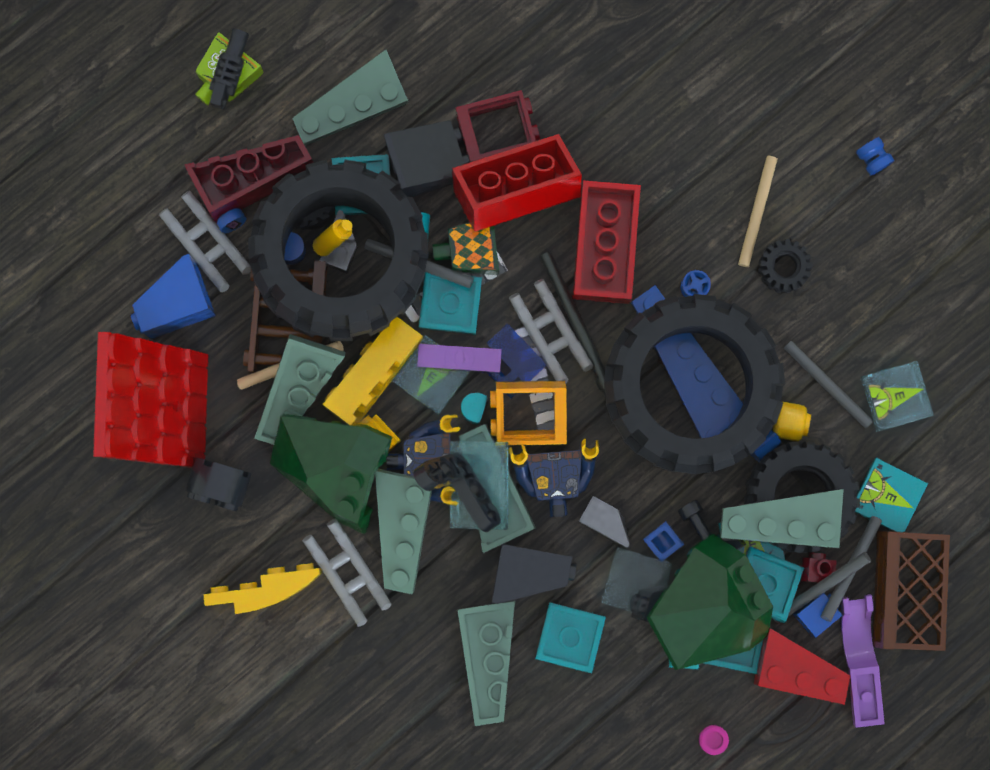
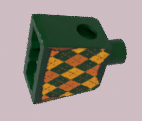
[432,222,499,275]

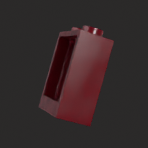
[455,90,540,162]

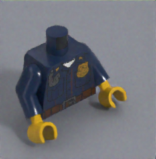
[387,415,460,506]
[508,439,599,517]

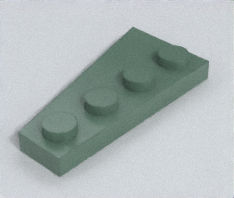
[292,50,408,146]
[254,334,346,445]
[459,424,536,553]
[375,469,432,594]
[720,489,844,548]
[458,601,515,726]

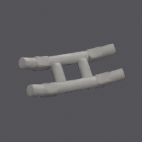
[159,190,251,293]
[509,279,593,383]
[302,518,392,627]

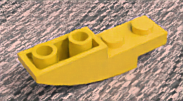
[203,563,321,614]

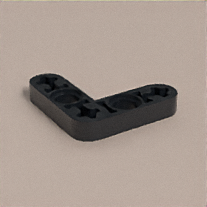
[413,453,501,532]

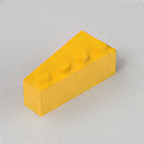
[323,317,423,426]

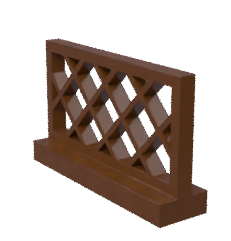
[873,531,950,651]

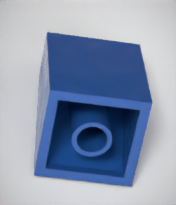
[131,254,216,339]

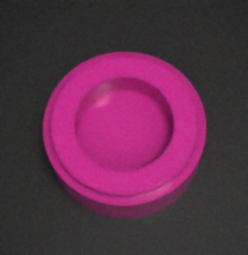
[699,725,729,755]

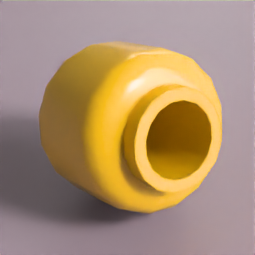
[773,402,811,441]

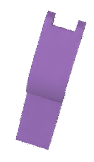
[841,594,885,728]

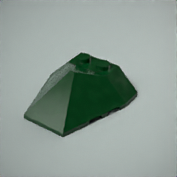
[269,414,392,534]
[647,534,773,670]

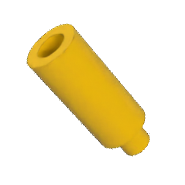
[313,219,353,256]

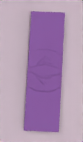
[417,344,502,372]

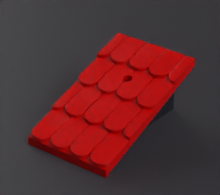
[93,332,208,468]

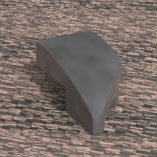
[320,210,357,273]
[579,496,632,550]

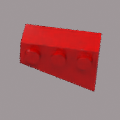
[754,628,850,705]

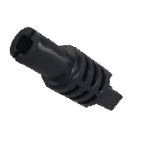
[209,28,249,110]

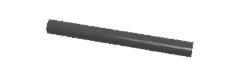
[364,238,474,288]
[783,340,873,429]
[820,516,882,622]
[773,552,871,623]

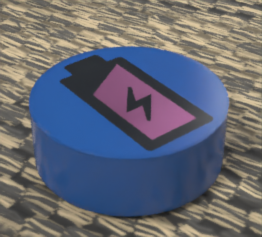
[217,208,247,233]

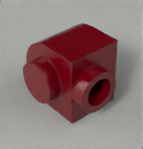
[801,552,837,583]

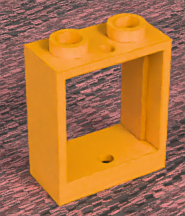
[490,381,567,445]

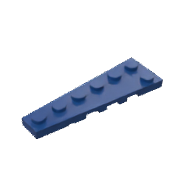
[632,285,743,438]

